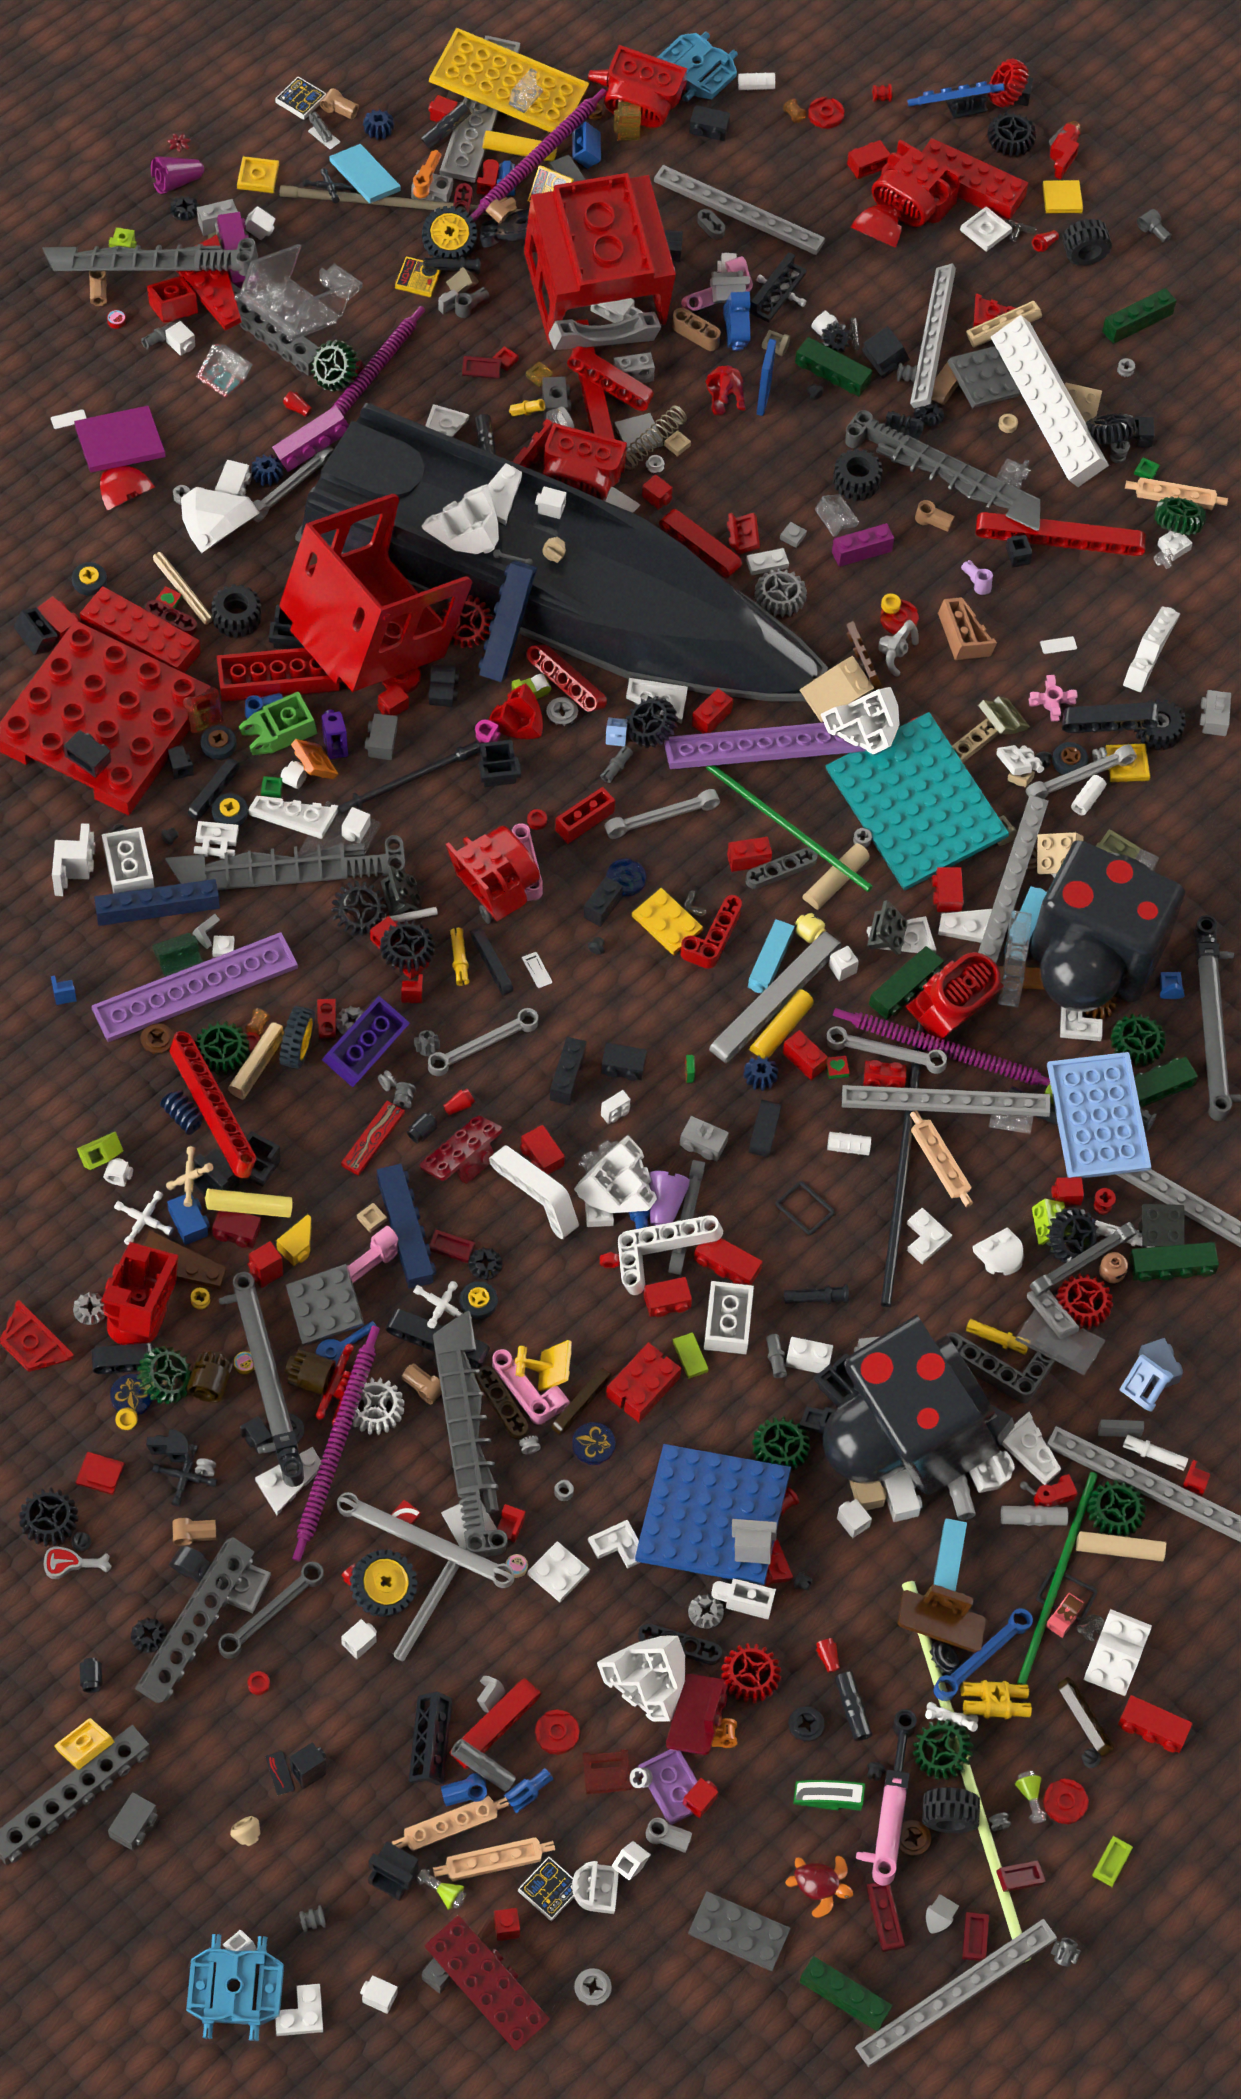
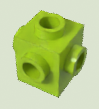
[109,228,137,249]

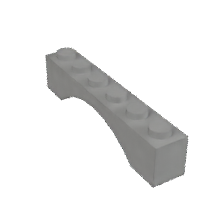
[548,312,661,350]

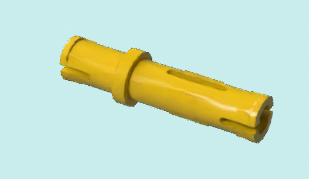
[450,928,469,986]
[966,1319,1030,1355]

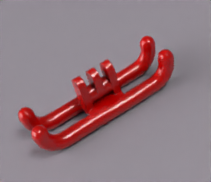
[316,1343,354,1426]

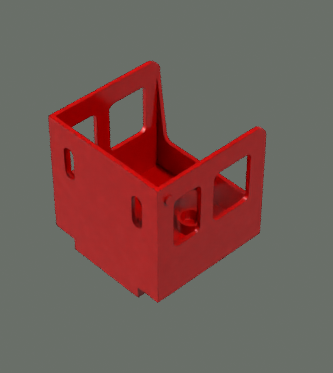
[524,173,676,345]
[279,494,472,692]

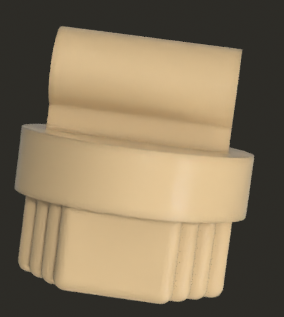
[543,537,566,563]

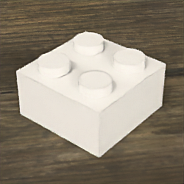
[1157,531,1193,561]
[601,1090,630,1124]
[585,1202,614,1227]

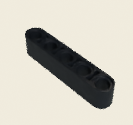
[1062,702,1159,733]
[385,1309,490,1368]

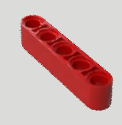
[567,346,654,411]
[659,509,742,578]
[527,644,607,711]
[449,1678,542,1769]

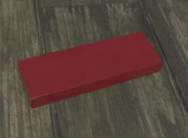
[866,1882,905,1952]

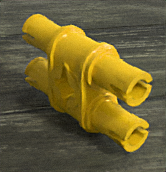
[960,1680,1032,1719]

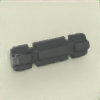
[309,112,332,142]

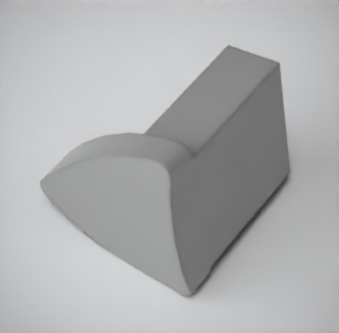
[192,914,220,949]
[477,1676,505,1713]
[926,1894,959,1933]

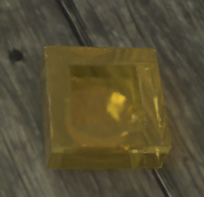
[526,361,553,387]

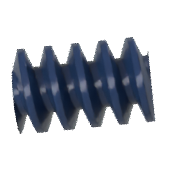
[160,1090,204,1135]

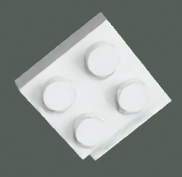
[52,824,95,896]
[1083,1609,1152,1696]

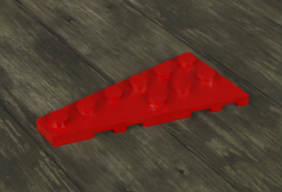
[176,235,242,331]

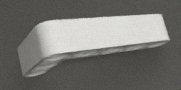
[489,1145,579,1239]
[618,1216,723,1295]

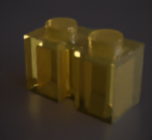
[613,102,641,140]

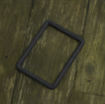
[775,1181,835,1235]
[1036,1568,1098,1622]

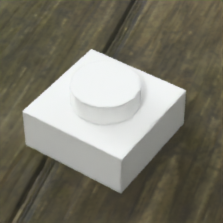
[213,936,235,957]

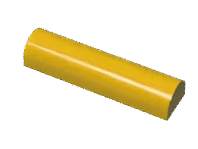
[482,130,557,162]
[749,989,814,1059]

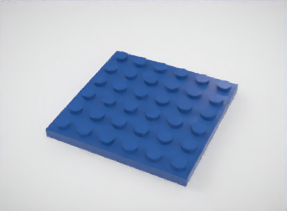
[635,1444,791,1585]

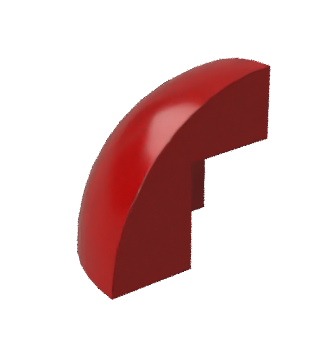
[851,204,901,248]
[100,465,155,510]
[488,683,543,739]

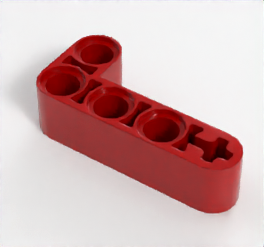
[680,895,742,969]

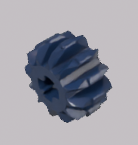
[363,109,394,140]
[251,454,283,487]
[743,1055,779,1091]

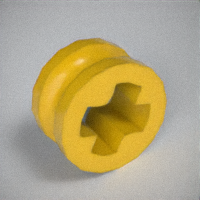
[191,1288,210,1310]

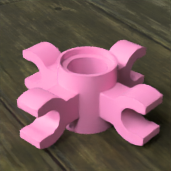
[1028,675,1077,721]

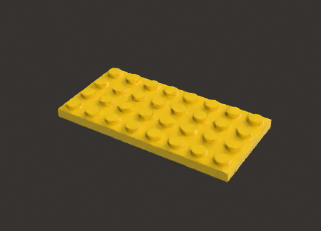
[429,28,589,132]

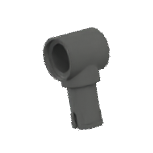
[1137,209,1172,243]
[455,287,489,318]

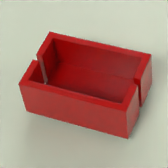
[606,1342,681,1423]

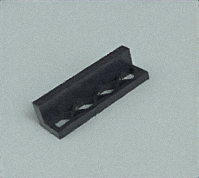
[750,252,807,323]
[409,1692,452,1785]

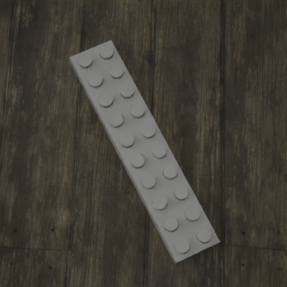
[440,35,520,183]

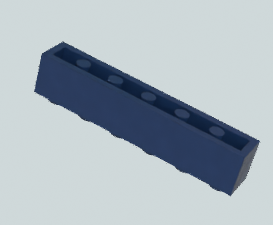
[478,560,537,682]
[94,879,220,926]
[377,1164,436,1289]

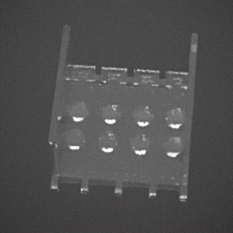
[234,244,353,341]

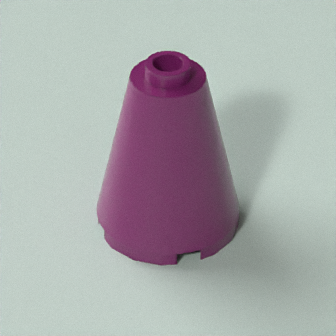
[151,156,204,194]

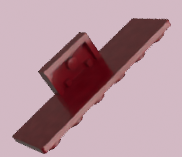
[424,1915,549,2050]

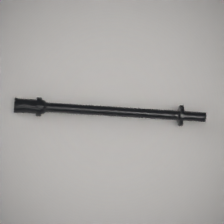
[338,740,480,813]

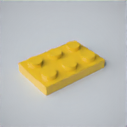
[632,888,703,956]

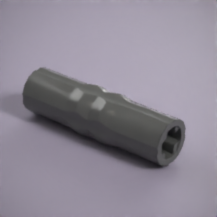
[451,1739,516,1792]

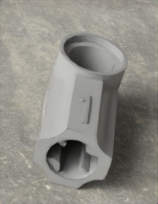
[646,1818,692,1853]

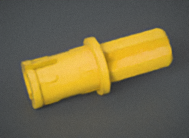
[509,399,545,416]

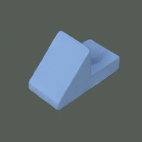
[606,717,628,746]

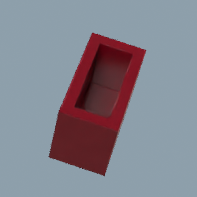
[212,1211,262,1249]

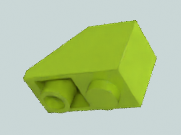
[77,1132,123,1170]

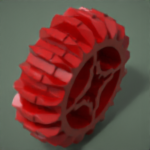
[987,58,1029,108]
[441,595,493,648]
[1056,1274,1113,1330]
[721,1643,781,1704]

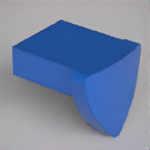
[1159,972,1185,999]

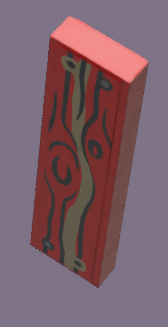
[341,1101,405,1176]

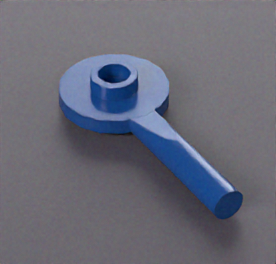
[316,1321,377,1367]

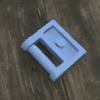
[1119,1355,1173,1411]

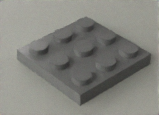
[947,346,1021,409]
[286,1264,364,1346]

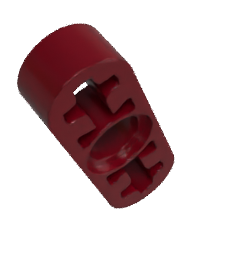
[453,183,472,214]
[145,600,197,636]

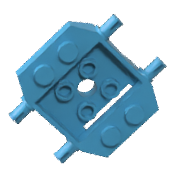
[657,31,738,102]
[186,1934,284,2041]

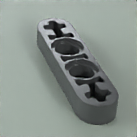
[745,847,818,889]

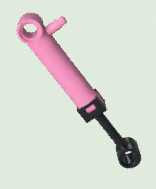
[856,1709,917,1886]

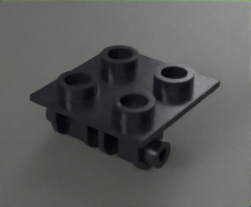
[945,84,988,119]
[885,411,925,441]

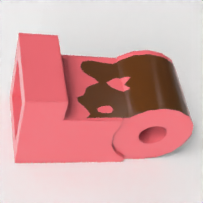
[1046,1593,1084,1638]

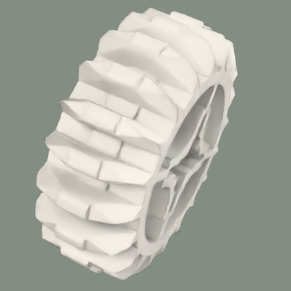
[353,1377,404,1435]

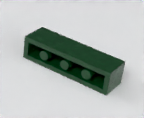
[1102,288,1177,344]
[795,337,872,397]
[869,946,944,1020]
[1134,1057,1198,1108]
[1129,1242,1219,1282]
[800,1956,893,2031]

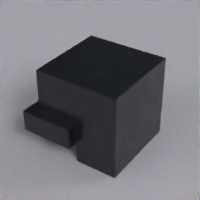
[862,326,910,379]
[269,605,305,649]
[478,740,521,787]
[246,1131,281,1187]
[193,1148,240,1196]
[814,1353,859,1407]
[368,1842,418,1901]

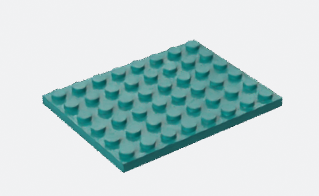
[826,712,1009,891]

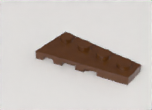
[846,621,883,690]

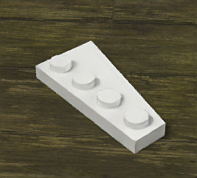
[248,796,338,839]

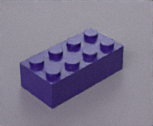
[322,996,410,1087]

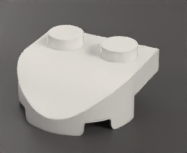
[973,1227,1024,1275]
[969,1450,1014,1493]
[572,1861,619,1914]

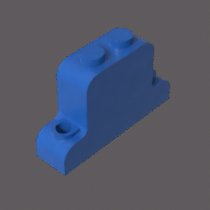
[723,291,750,351]

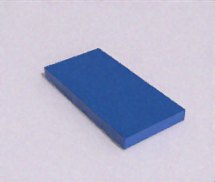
[756,339,776,416]

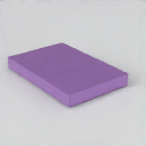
[638,1749,698,1825]

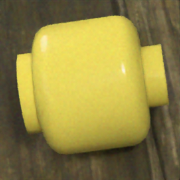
[795,913,826,943]

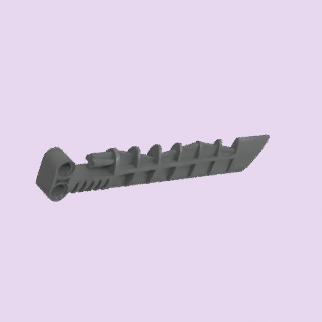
[42,238,258,276]
[845,410,1040,531]
[165,835,405,890]
[433,1311,507,1557]

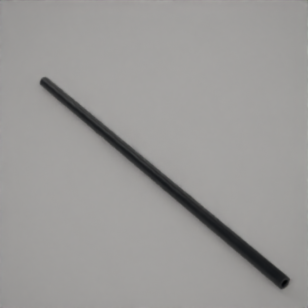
[881,1020,926,1307]

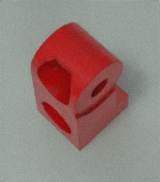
[477,159,499,195]
[317,999,336,1038]
[1033,1474,1078,1507]

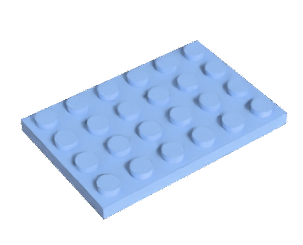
[1047,1052,1151,1178]

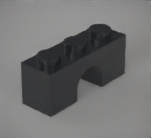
[550,1036,587,1106]

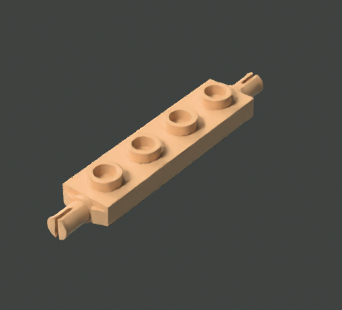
[1125,478,1228,510]
[910,1110,973,1207]
[392,1796,509,1851]
[433,1837,555,1881]

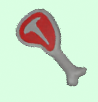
[44,1547,111,1579]

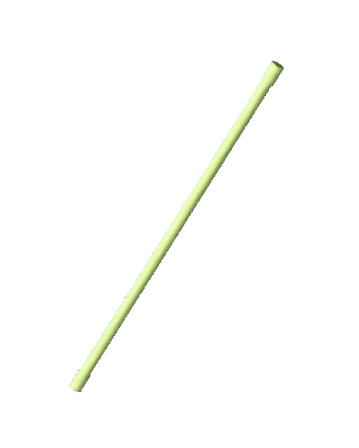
[902,1581,1031,1963]

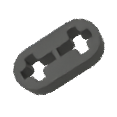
[697,209,725,240]

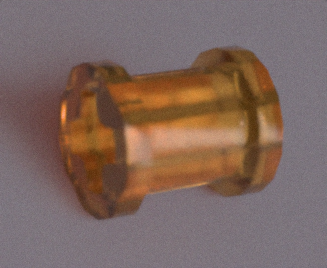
[783,99,806,123]
[245,1009,270,1036]

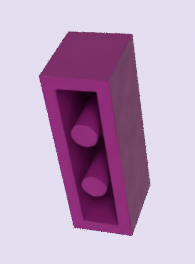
[832,523,894,567]

